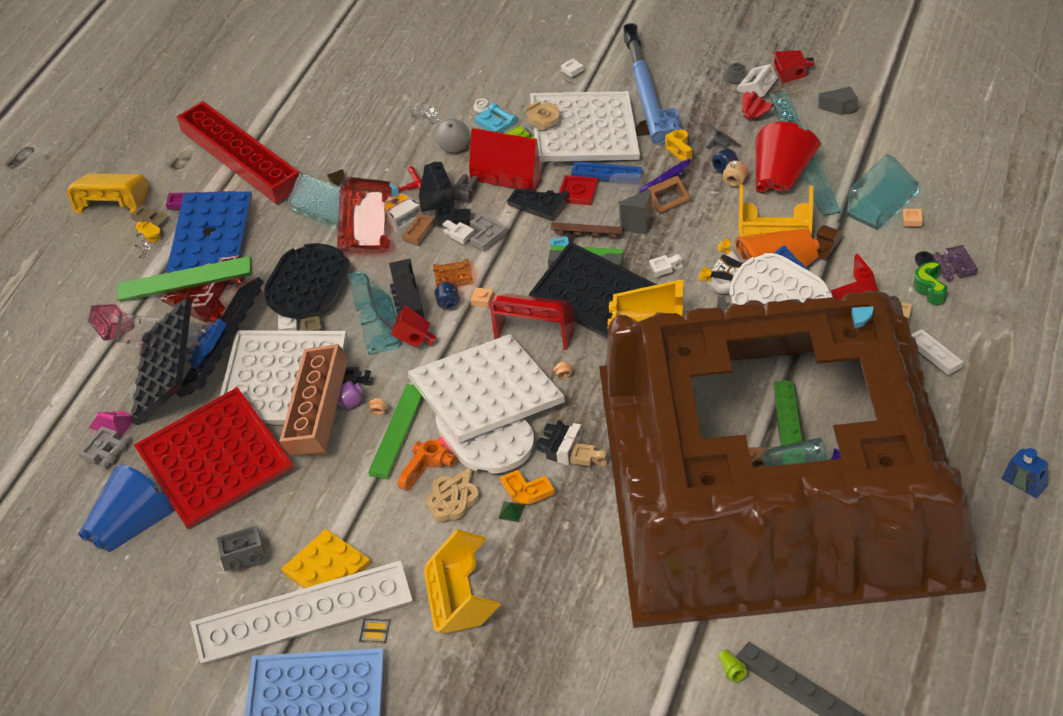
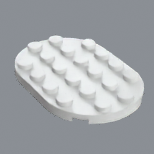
[730,253,833,305]
[436,414,534,474]

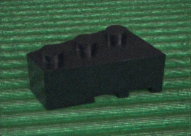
[419,161,455,212]
[389,258,425,319]

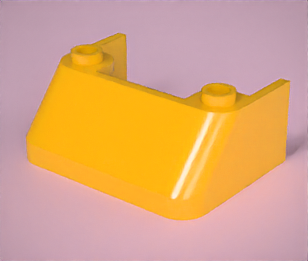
[739,185,813,236]
[424,529,500,634]

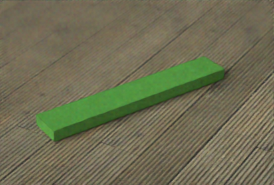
[368,384,423,479]

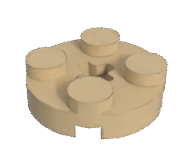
[526,102,560,130]

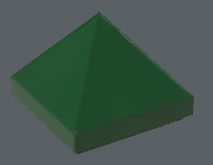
[499,501,524,522]

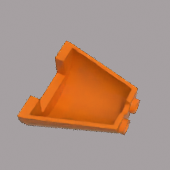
[735,227,820,267]

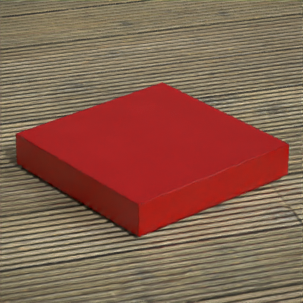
[559,175,599,206]

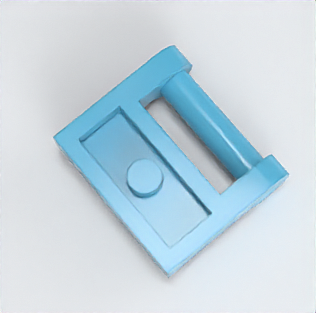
[474,103,518,133]

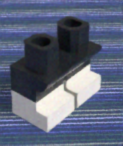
[536,420,582,465]

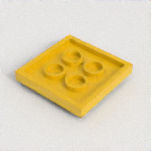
[281,529,371,589]

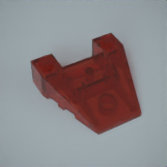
[160,256,246,322]

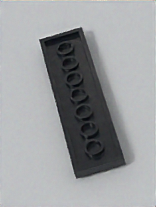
[175,277,264,398]

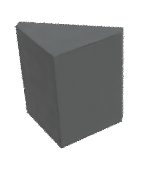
[618,189,652,234]

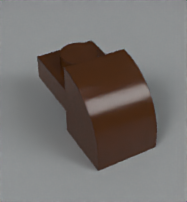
[816,225,843,261]

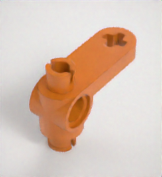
[398,439,457,491]

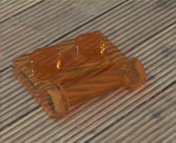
[433,258,473,286]

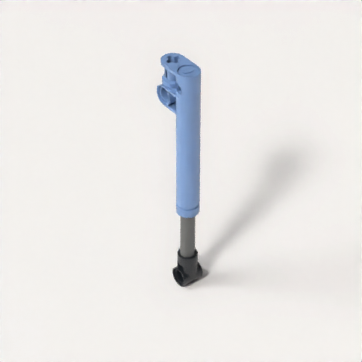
[623,23,683,144]

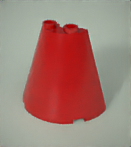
[755,121,821,193]

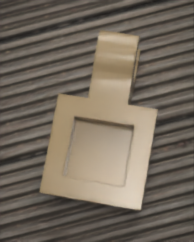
[570,443,608,467]

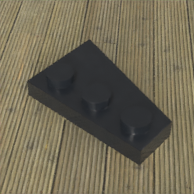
[507,188,570,221]

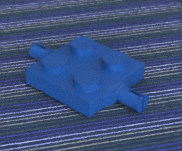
[187,319,226,368]

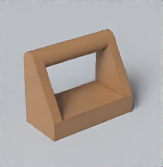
[647,175,690,214]

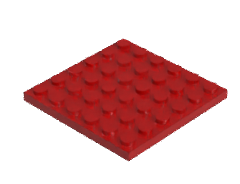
[134,387,294,529]

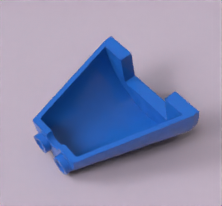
[78,465,175,552]

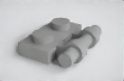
[78,426,130,469]

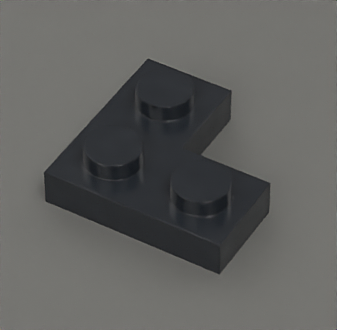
[435,200,471,226]

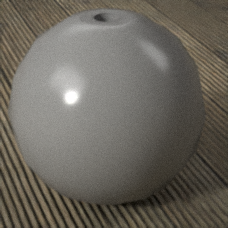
[436,118,470,153]

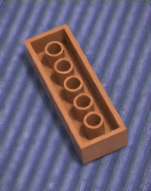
[279,344,349,456]

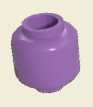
[338,381,364,410]

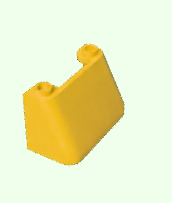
[67,173,150,214]

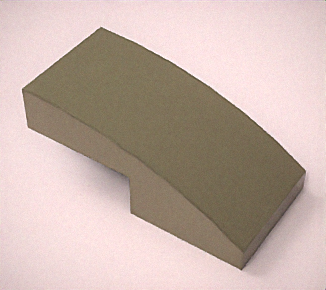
[131,204,168,227]

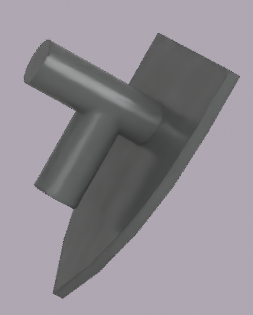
[704,123,741,148]

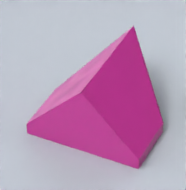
[89,410,133,438]

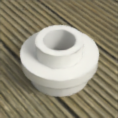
[474,98,490,113]

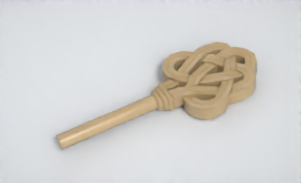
[426,468,479,522]

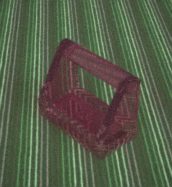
[88,304,133,341]

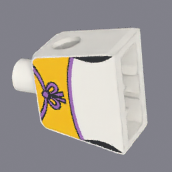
[382,193,423,232]

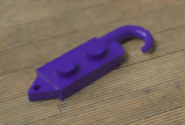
[639,159,692,193]

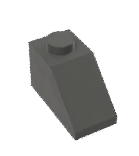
[818,86,858,115]

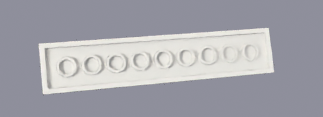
[190,560,413,665]

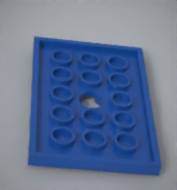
[166,191,252,273]

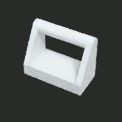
[737,64,778,97]

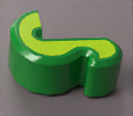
[913,262,947,305]

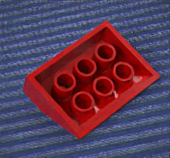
[469,128,541,189]

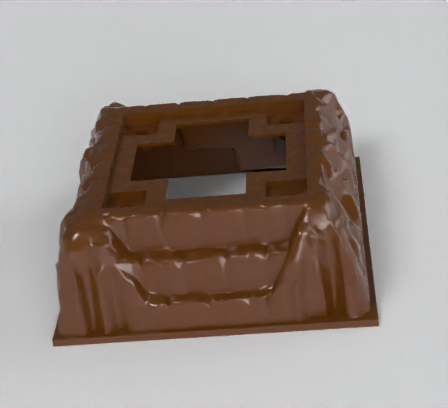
[599,291,986,628]

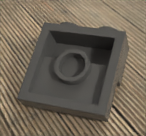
[217,526,266,571]

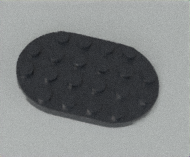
[264,243,350,320]

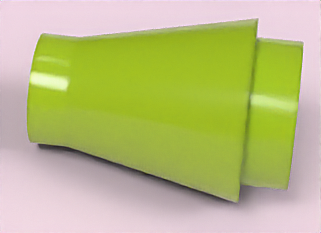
[718,649,747,683]

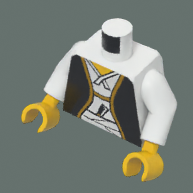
[698,238,743,294]

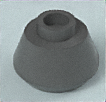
[725,62,748,84]

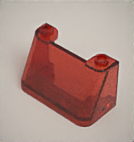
[337,177,392,253]

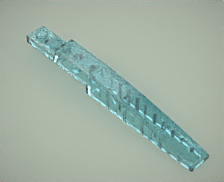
[770,92,840,217]

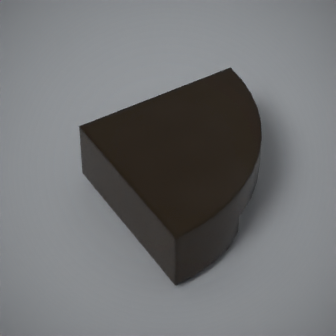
[635,120,650,137]
[327,169,345,189]

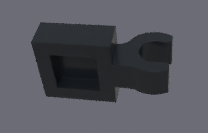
[342,367,373,386]

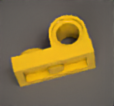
[665,129,693,163]

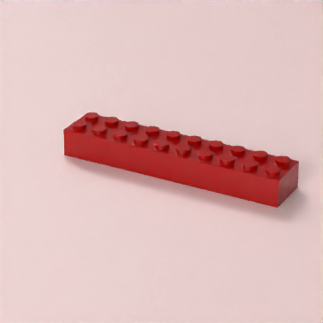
[177,101,303,204]

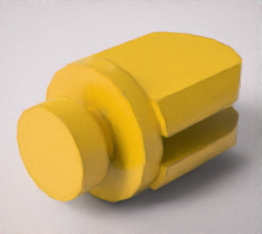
[136,221,161,243]

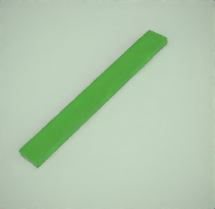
[118,256,252,302]

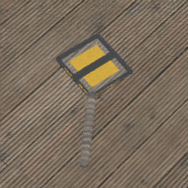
[359,597,422,644]

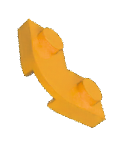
[500,470,555,504]

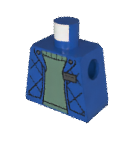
[1002,448,1048,499]

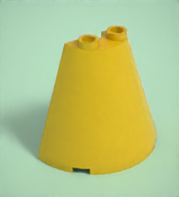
[608,280,684,326]

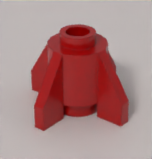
[741,91,773,121]

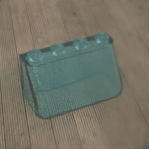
[847,154,919,230]
[286,173,368,230]

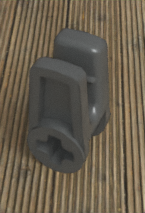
[453,174,479,202]

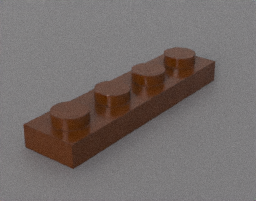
[551,222,624,238]

